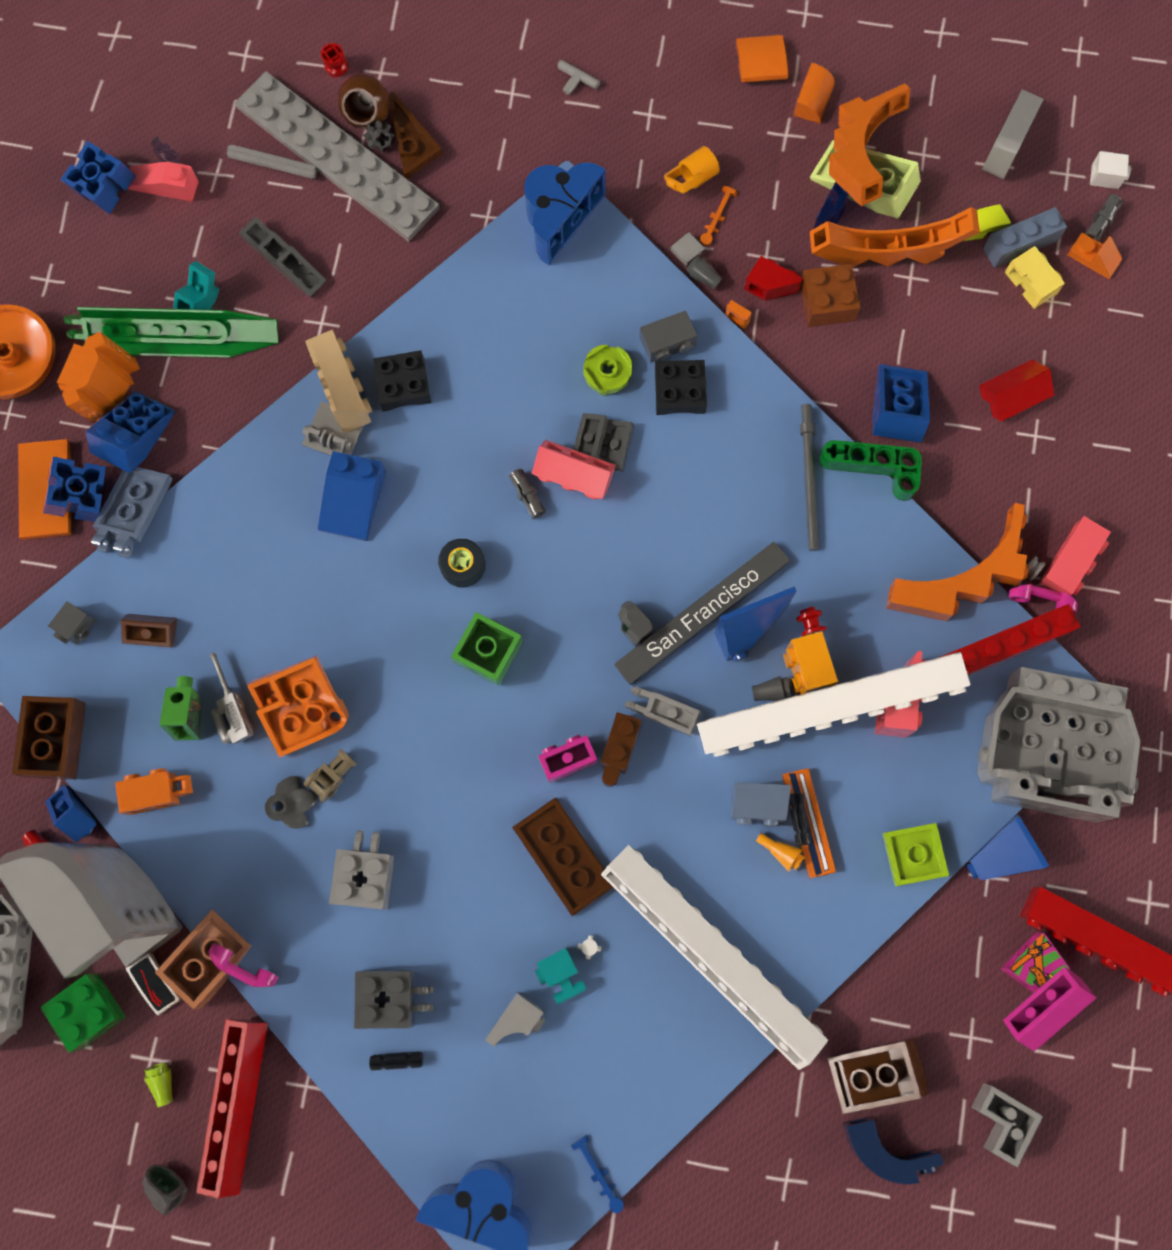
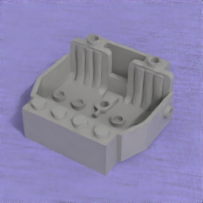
[977,667,1140,823]

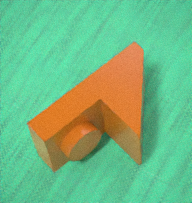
[1067,232,1122,279]

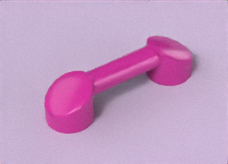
[1008,584,1078,614]
[209,943,279,987]

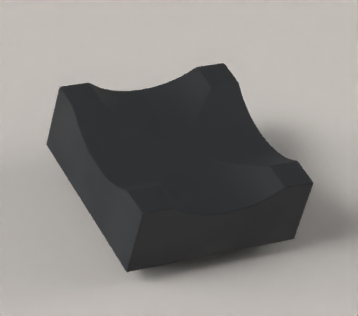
[373,350,431,411]
[655,360,707,415]

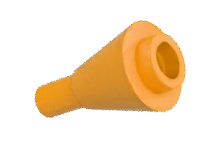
[756,833,805,872]

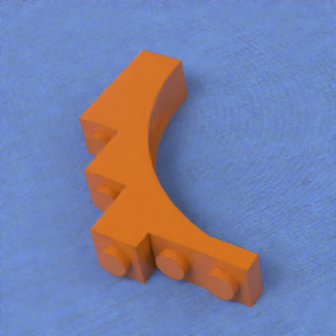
[829,84,910,206]
[810,207,980,267]
[886,503,1029,621]

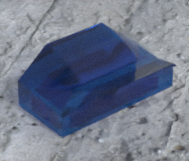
[814,181,849,229]

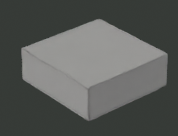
[671,232,705,267]

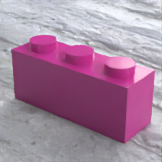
[1003,967,1096,1051]

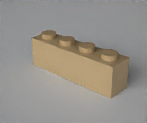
[305,330,372,433]

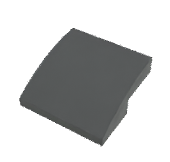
[573,413,634,472]

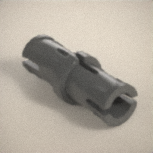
[1085,194,1123,241]
[509,469,546,519]

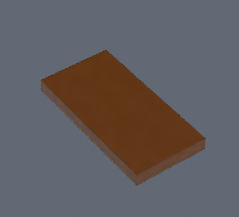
[512,797,613,916]

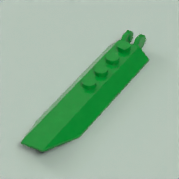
[64,307,279,358]

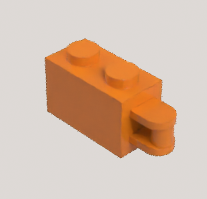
[115,768,193,816]

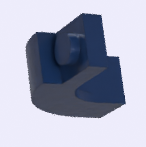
[843,1117,944,1184]

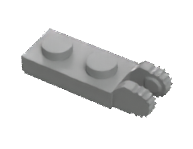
[624,686,701,737]

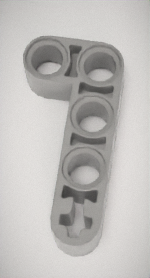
[982,89,1044,179]

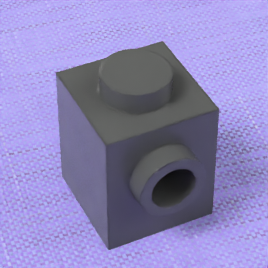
[48,601,96,645]

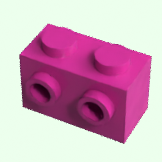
[538,735,598,784]

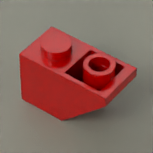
[744,256,803,301]

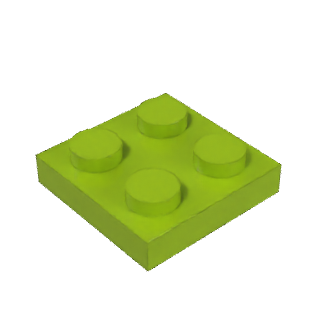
[882,823,949,886]

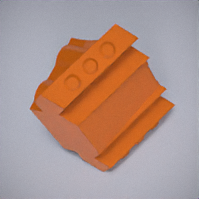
[57,332,140,424]

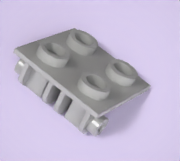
[302,401,364,456]

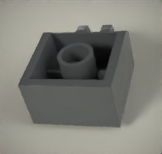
[354,970,434,1029]

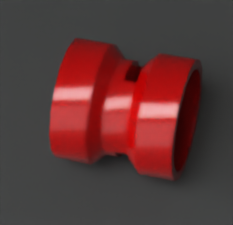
[321,43,348,77]

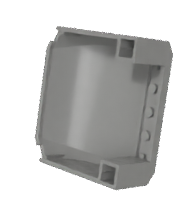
[0,843,183,978]

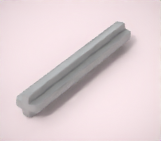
[227,145,318,179]

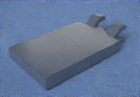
[91,467,172,558]

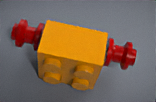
[783,607,838,695]

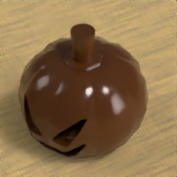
[338,74,389,129]

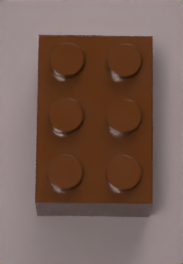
[12,696,86,780]

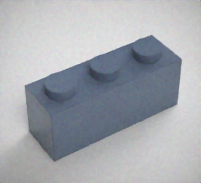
[983,207,1067,268]

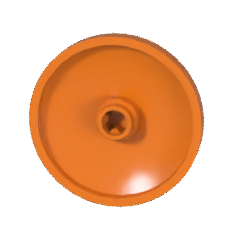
[0,305,56,399]

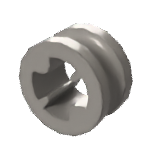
[1028,556,1046,581]

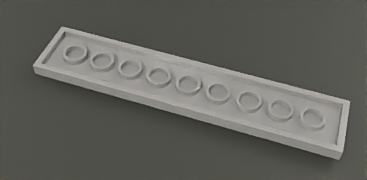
[235,71,440,242]

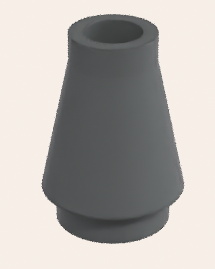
[686,255,723,290]
[752,676,791,701]

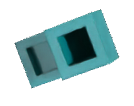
[173,261,219,310]

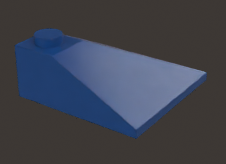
[715,586,797,662]

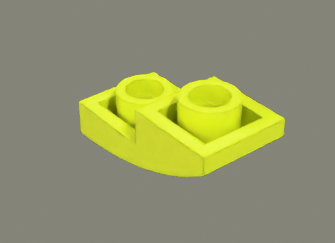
[964,204,1011,241]

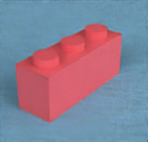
[532,440,616,499]
[1038,516,1111,596]

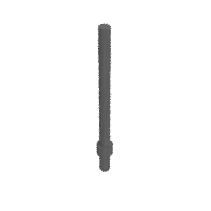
[800,404,819,551]

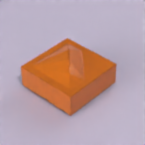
[725,300,752,329]

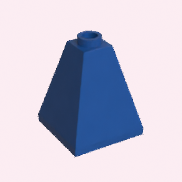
[966,815,1049,880]

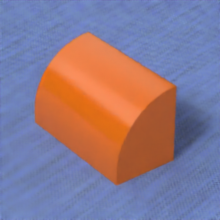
[794,63,835,124]

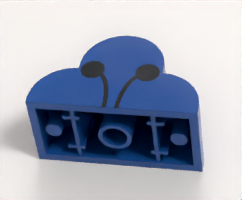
[524,163,606,265]
[415,1160,531,1250]

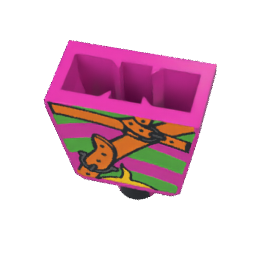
[1000,933,1070,993]

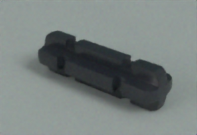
[789,793,811,846]
[369,1052,424,1071]

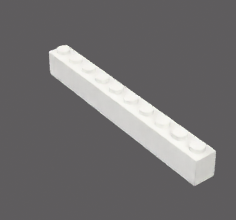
[697,652,970,757]
[601,845,828,1070]

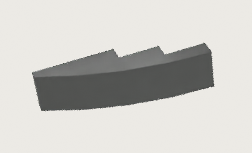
[239,216,327,298]

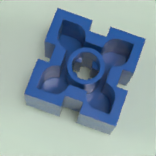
[60,141,136,214]
[43,456,106,522]

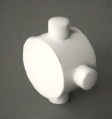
[578,935,601,960]

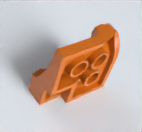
[247,655,349,758]

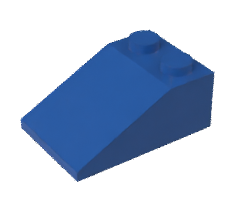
[872,364,930,443]
[318,451,386,541]

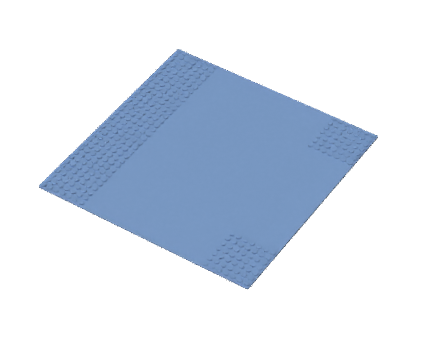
[0,161,1098,1250]

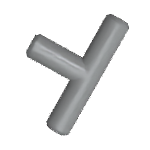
[558,60,600,95]

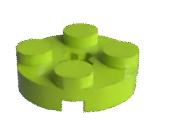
[583,345,632,396]

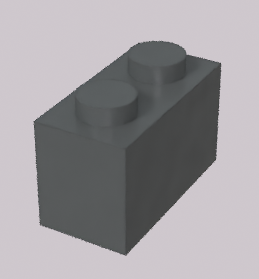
[640,310,697,363]

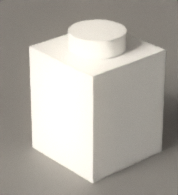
[1090,151,1131,189]

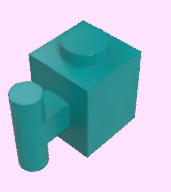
[535,947,587,1005]

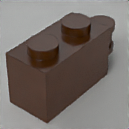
[600,712,642,787]

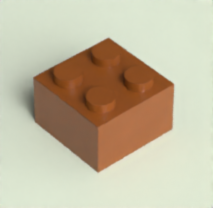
[800,263,860,327]

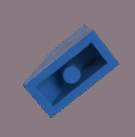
[45,784,97,843]

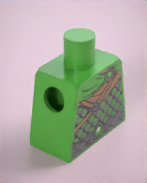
[160,676,202,741]

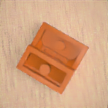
[736,35,788,82]

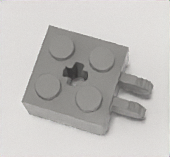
[329,830,394,910]

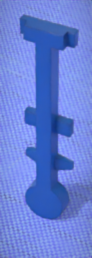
[571,1135,624,1213]

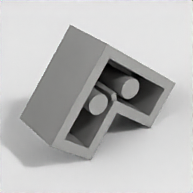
[971,1083,1043,1168]

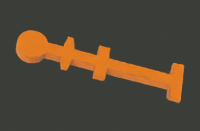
[700,186,738,247]

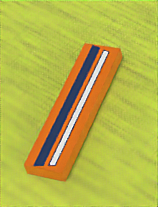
[782,768,836,879]

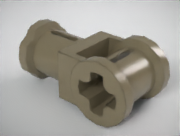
[304,749,358,803]

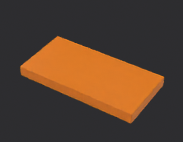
[18,439,72,540]

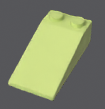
[810,140,921,219]

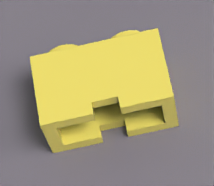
[1005,246,1065,309]

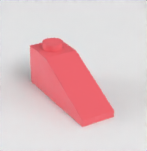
[128,162,199,202]

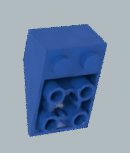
[85,391,175,473]

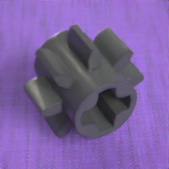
[363,120,395,152]

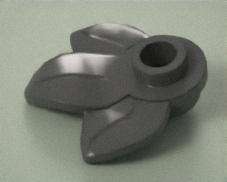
[265,776,317,829]

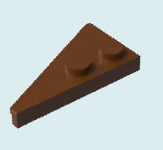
[389,92,443,179]

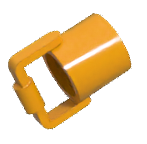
[664,146,720,193]

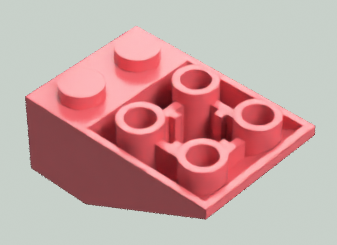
[875,651,925,738]

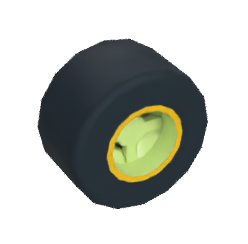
[438,539,485,587]

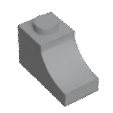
[485,992,545,1047]

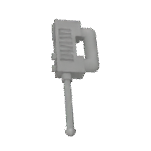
[210,653,254,744]

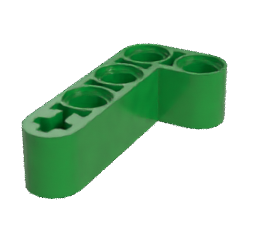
[819,440,922,501]

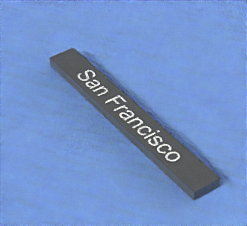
[614,542,790,685]

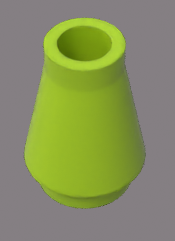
[143,1062,174,1107]

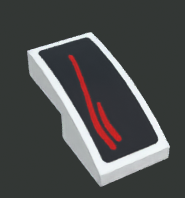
[126,953,182,1015]

